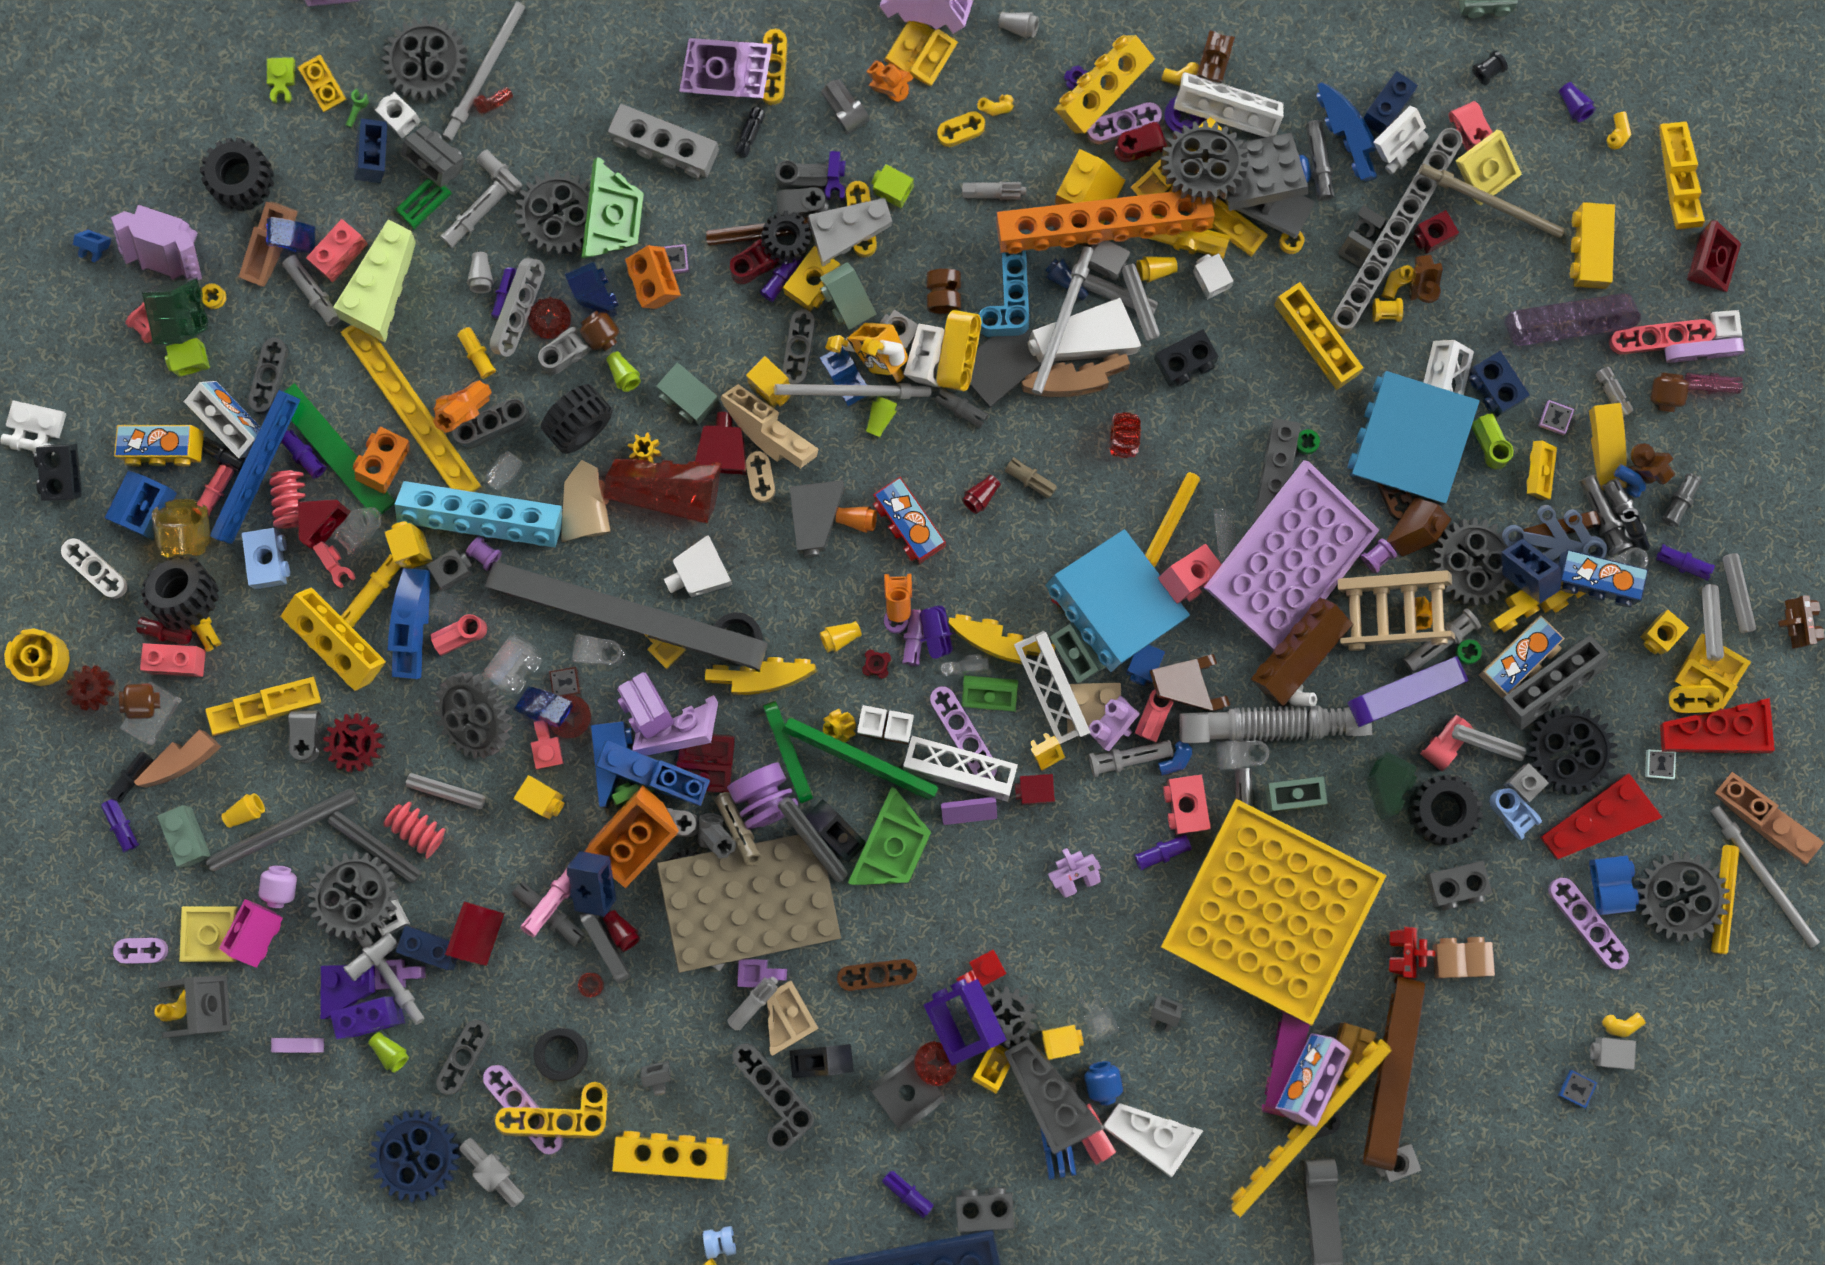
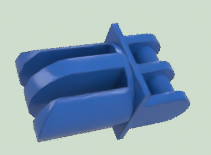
[1040,1127,1077,1180]

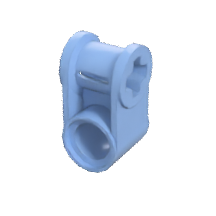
[1489,788,1542,840]

